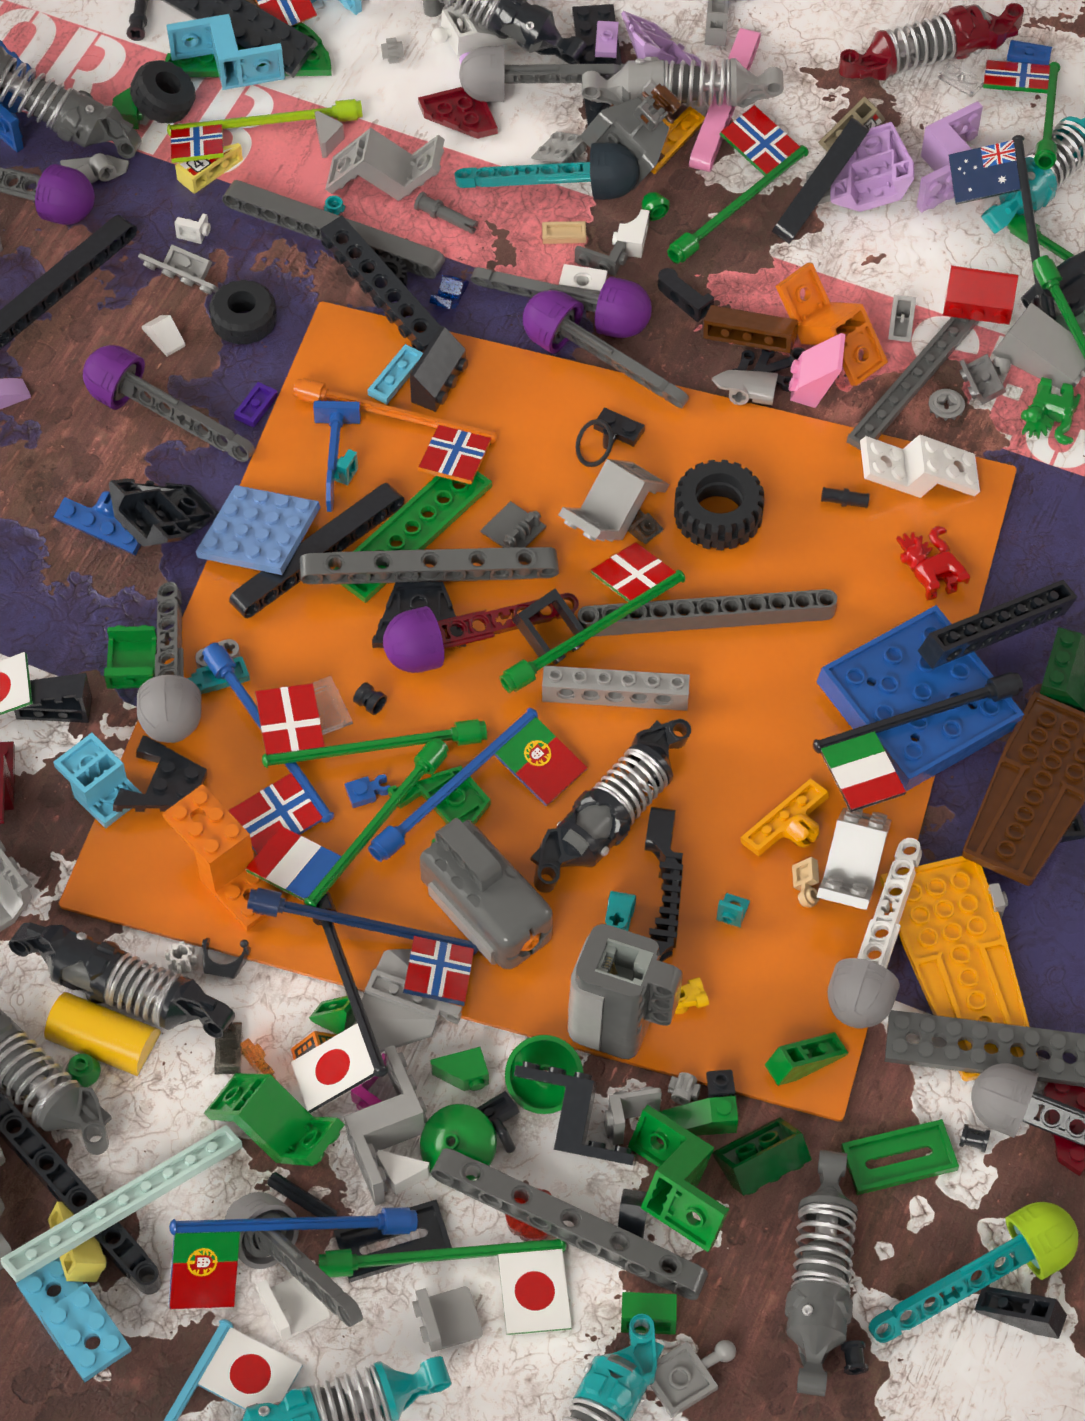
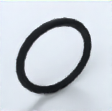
[575,419,613,467]

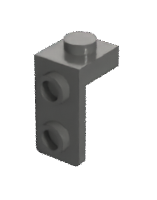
[575,240,628,276]

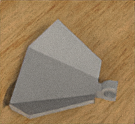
[355,949,462,1053]

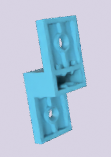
[16,1258,132,1383]

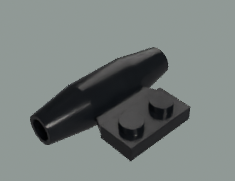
[1021,251,1085,317]

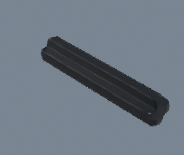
[267,1172,337,1217]

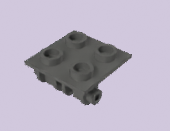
[480,501,546,548]

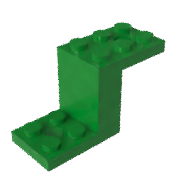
[204,1073,345,1166]
[628,1105,730,1252]

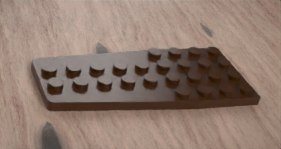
[962,691,1085,886]

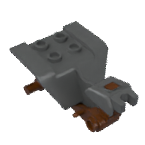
[579,83,681,190]

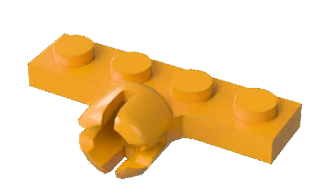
[651,106,705,174]
[740,778,829,856]

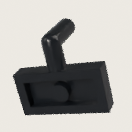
[593,407,645,449]
[477,1090,520,1153]

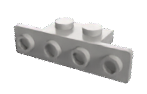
[138,245,219,295]

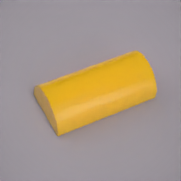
[44,992,161,1076]

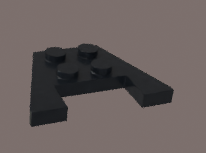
[372,582,466,648]
[113,735,207,812]

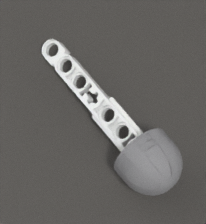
[827,838,922,1028]

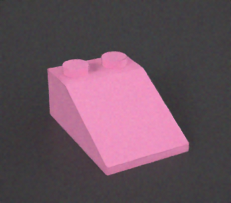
[789,333,845,408]

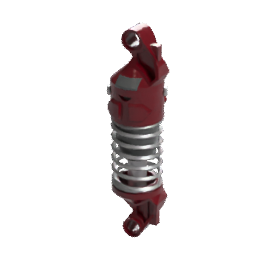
[839,3,1024,81]

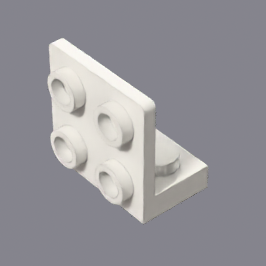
[256,1277,330,1342]

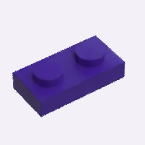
[234,382,278,428]

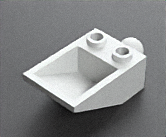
[432,5,515,56]

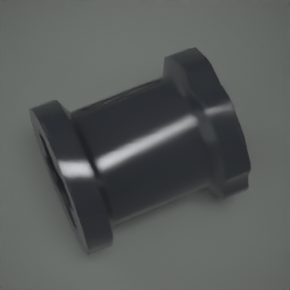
[959,1124,990,1153]
[841,1340,869,1375]

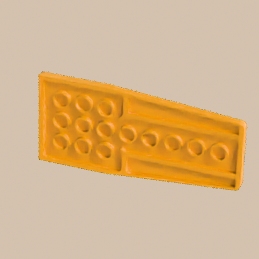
[880,856,1038,1082]

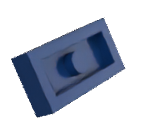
[1006,40,1052,65]

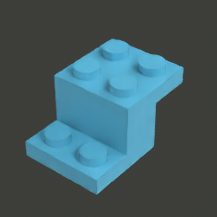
[53,733,141,829]

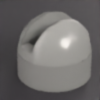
[992,358,1011,375]

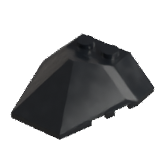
[109,478,219,547]

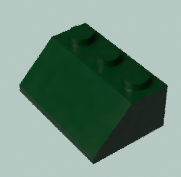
[1040,627,1085,713]
[712,1117,812,1196]

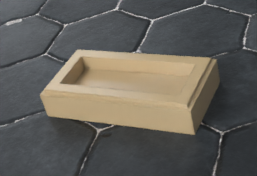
[542,221,586,244]

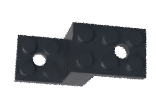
[514,1061,637,1166]

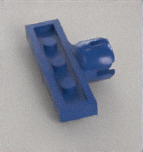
[54,491,141,556]

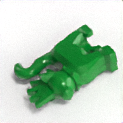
[1021,377,1081,445]

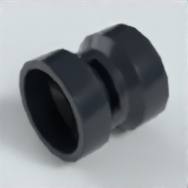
[353,682,387,715]

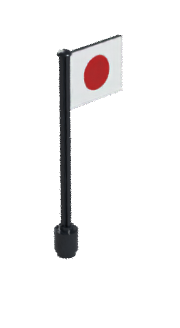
[291,891,388,1113]

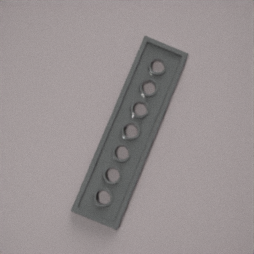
[884,1010,1085,1087]

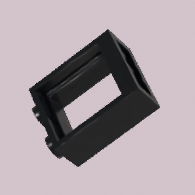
[512,588,584,665]

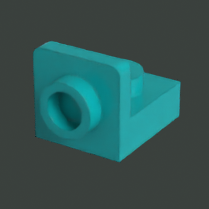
[334,449,358,486]

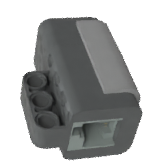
[420,818,553,970]
[568,924,683,1060]

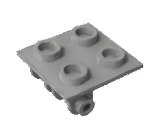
[531,131,587,164]

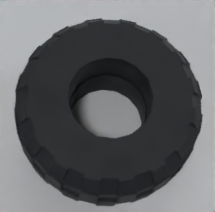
[130,60,196,124]
[209,280,277,345]

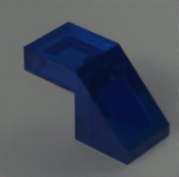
[429,275,469,309]

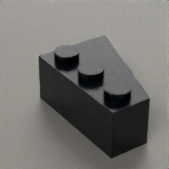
[14,673,92,723]

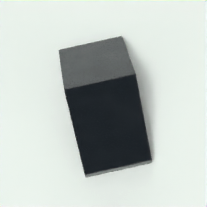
[618,1189,647,1238]

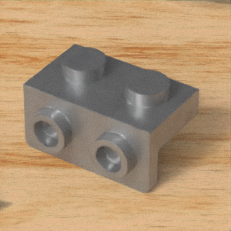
[959,354,1006,405]

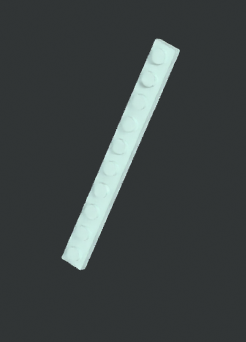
[0,1125,242,1283]

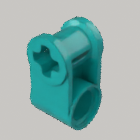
[605,891,636,931]

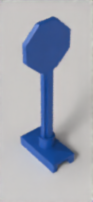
[313,401,361,512]

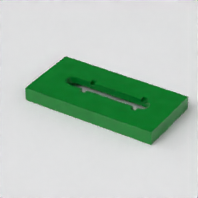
[841,1119,959,1195]

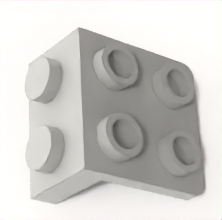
[604,1086,662,1145]
[412,1286,483,1352]

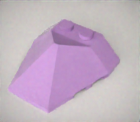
[621,10,708,68]
[830,122,914,212]

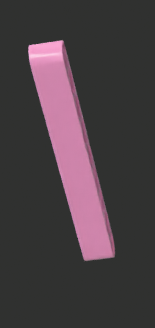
[689,28,761,172]

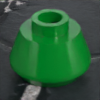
[641,192,670,221]
[65,1053,101,1087]

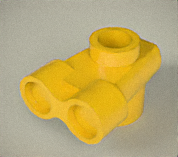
[675,977,709,1014]

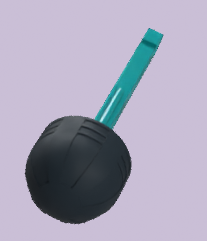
[454,142,639,200]

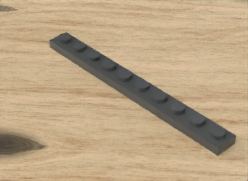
[847,317,979,450]

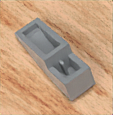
[705,0,729,46]

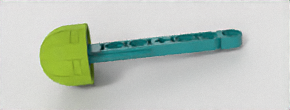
[868,1202,1079,1343]

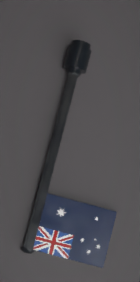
[948,135,1056,320]

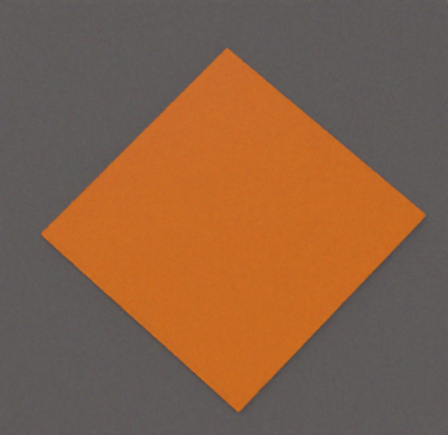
[59,301,1016,1122]

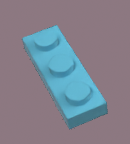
[368,344,423,405]

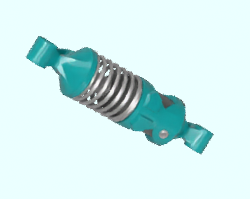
[241,1356,452,1421]

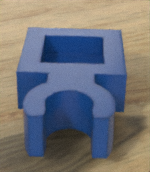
[344,774,391,808]

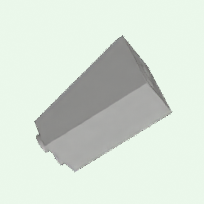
[992,303,1085,390]

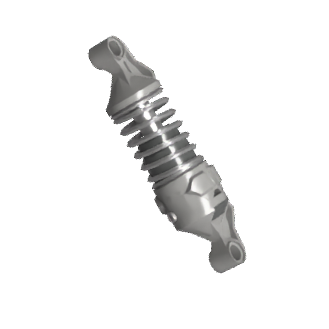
[582,57,784,108]

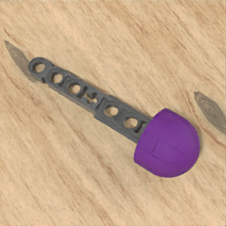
[0,164,95,225]
[471,267,652,338]
[523,290,689,408]
[83,345,255,462]

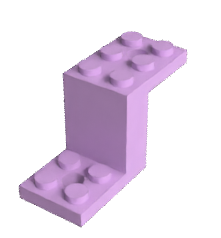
[916,101,983,213]

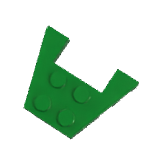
[387,766,491,843]

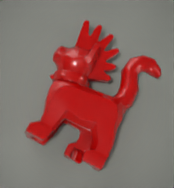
[896,526,971,601]

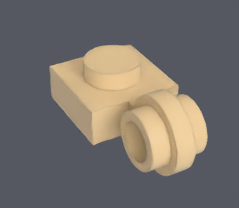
[792,857,819,908]

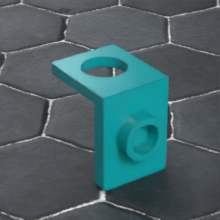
[716,893,750,927]

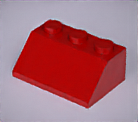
[943,265,1019,325]

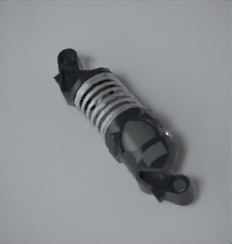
[438,0,587,64]
[530,719,691,893]
[8,922,235,1038]

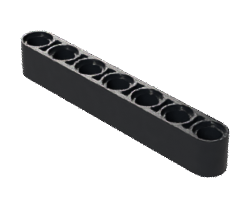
[772,117,870,244]

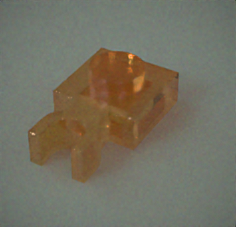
[240,1038,276,1079]

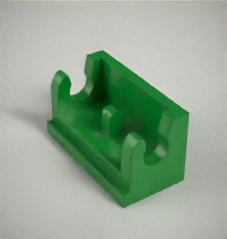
[621,1292,677,1335]

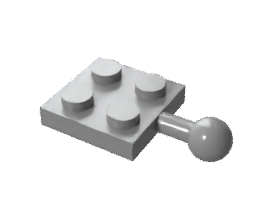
[650,1340,736,1418]

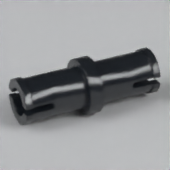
[821,487,869,508]

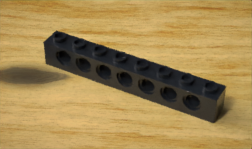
[320,215,440,353]
[918,580,1078,669]

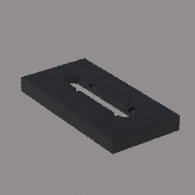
[334,1199,452,1283]

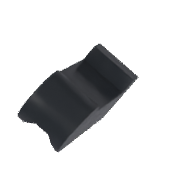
[658,268,714,322]

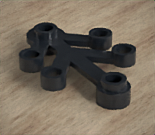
[732,347,806,392]

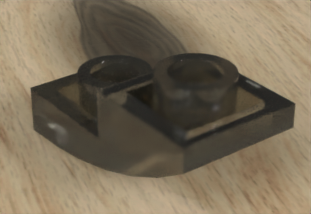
[628,509,664,544]
[214,1022,243,1075]

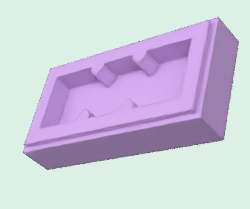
[595,21,619,58]

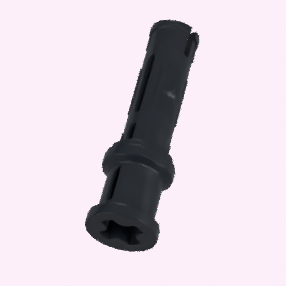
[126,0,148,41]

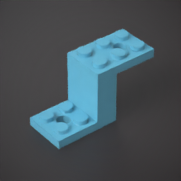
[166,14,285,90]

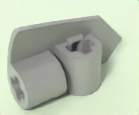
[60,153,129,183]
[712,370,778,405]

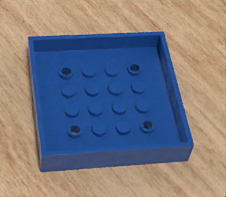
[816,605,1024,791]

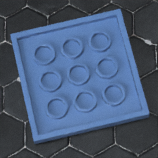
[196,485,320,575]

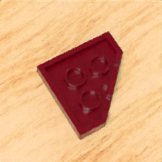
[418,87,498,139]
[1042,1082,1085,1177]

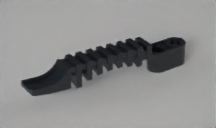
[645,807,683,962]

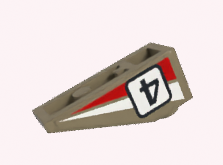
[818,96,885,152]

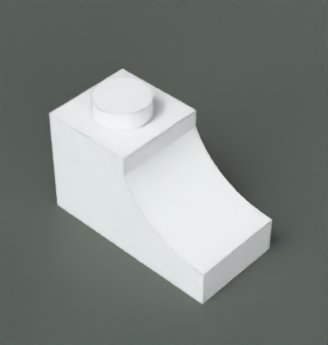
[612,209,649,258]

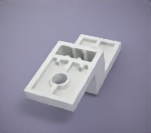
[860,435,980,498]

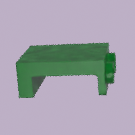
[104,625,157,689]

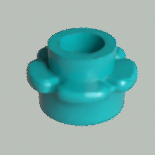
[324,196,345,215]

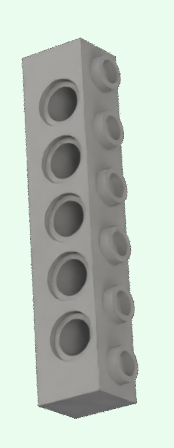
[542,666,690,711]

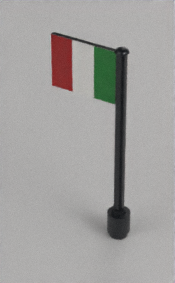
[813,672,1023,812]

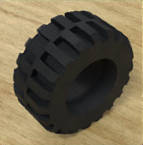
[674,460,765,550]

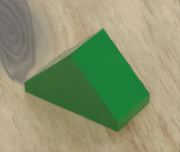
[309,996,356,1034]

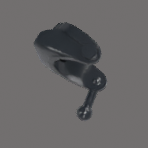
[202,938,251,979]

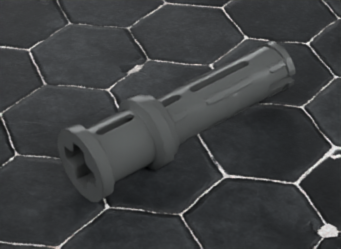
[414,192,478,234]

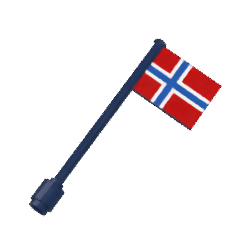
[247,887,478,1006]

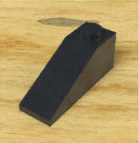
[974,1286,1067,1339]

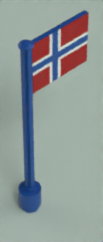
[202,642,334,854]

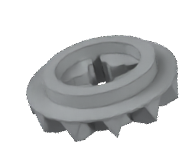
[928,389,965,421]

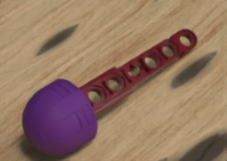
[383,593,579,673]

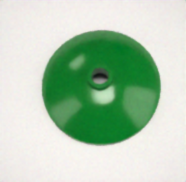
[505,1035,583,1114]
[420,1104,497,1181]

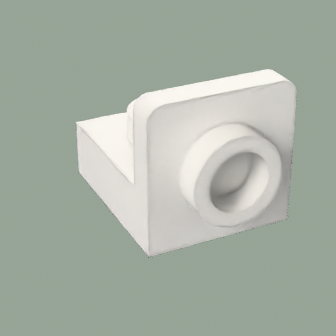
[175,214,211,244]

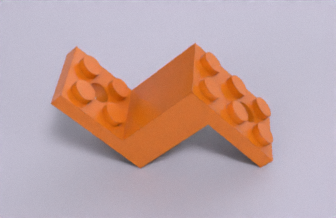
[775,263,888,386]
[162,784,287,931]

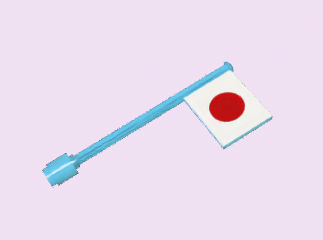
[164,1319,303,1421]

